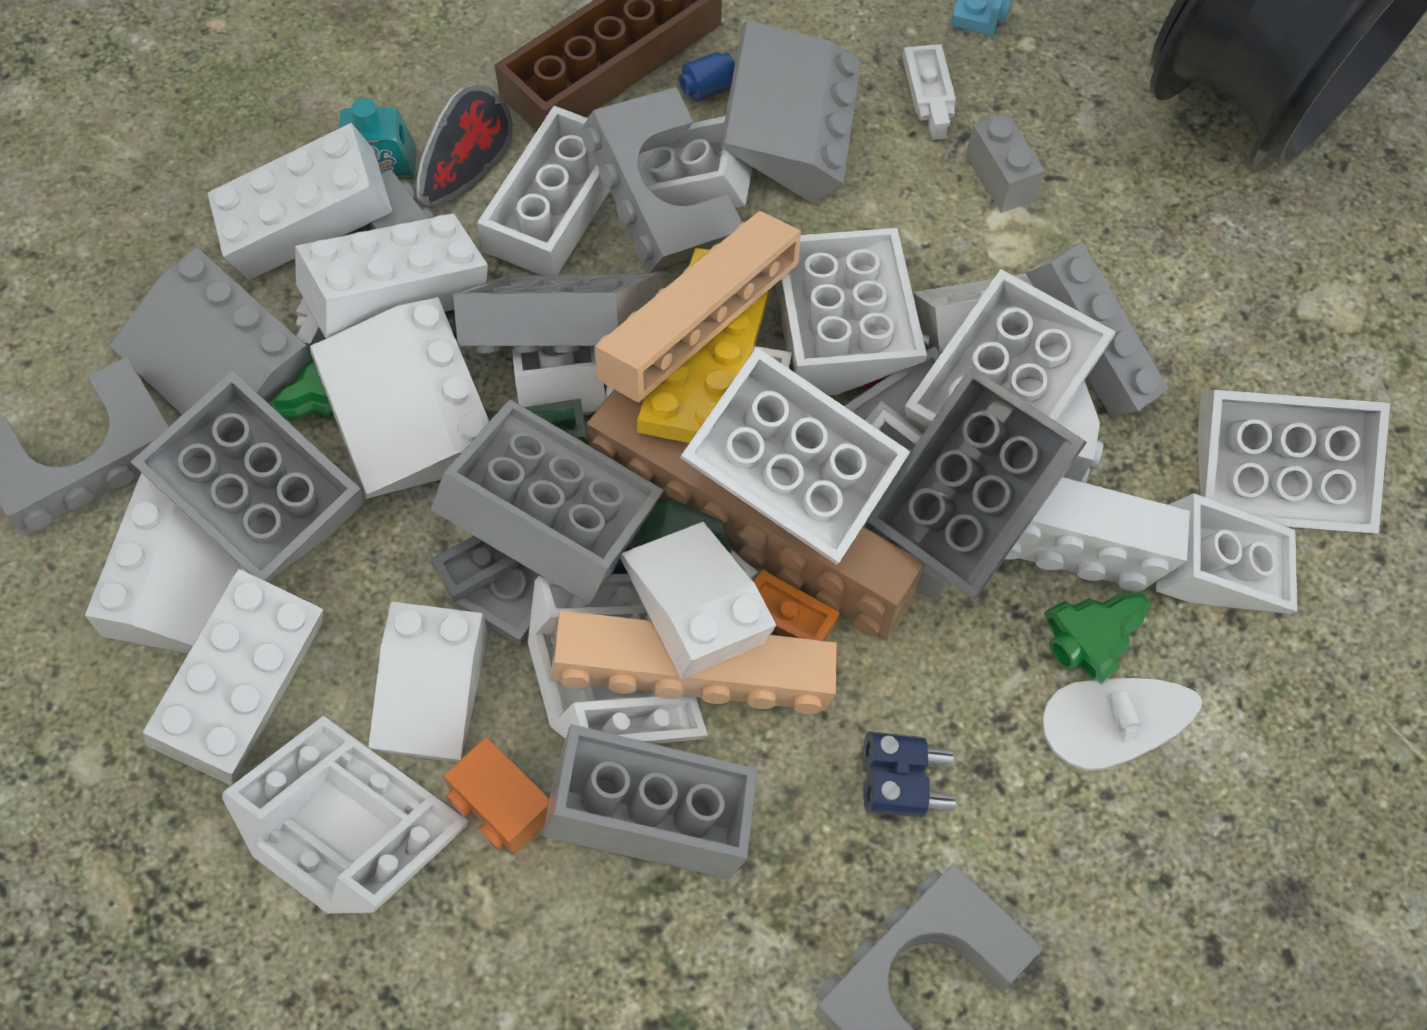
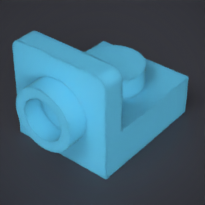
[950,0,1011,36]

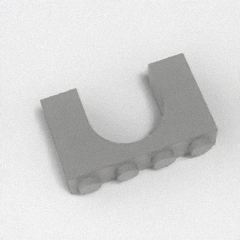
[581,87,742,273]
[0,356,169,537]
[814,863,1043,1030]

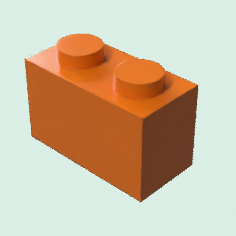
[443,737,549,855]

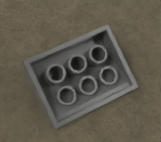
[866,366,1087,599]

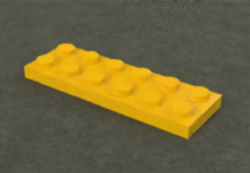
[637,248,772,443]

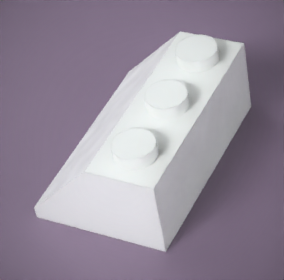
[913,273,1033,355]

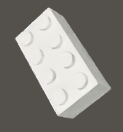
[477,106,610,275]
[208,123,393,280]
[295,213,488,338]
[1005,477,1190,591]
[142,568,323,786]

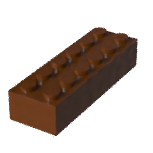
[495,0,722,131]

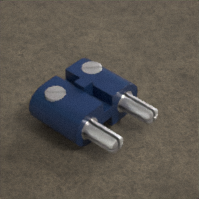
[863,731,956,818]

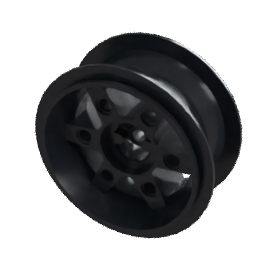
[1150,0,1427,172]

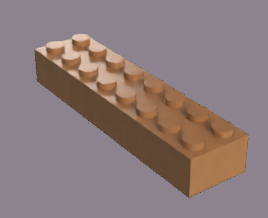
[587,389,925,641]

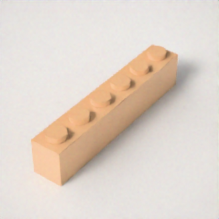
[595,211,801,403]
[550,610,837,714]

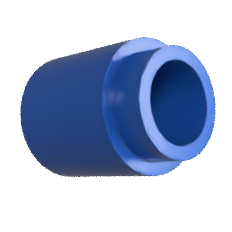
[678,52,735,101]

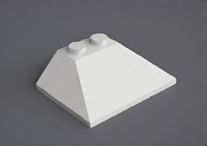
[528,574,708,744]
[222,716,468,914]

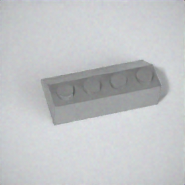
[542,724,757,879]

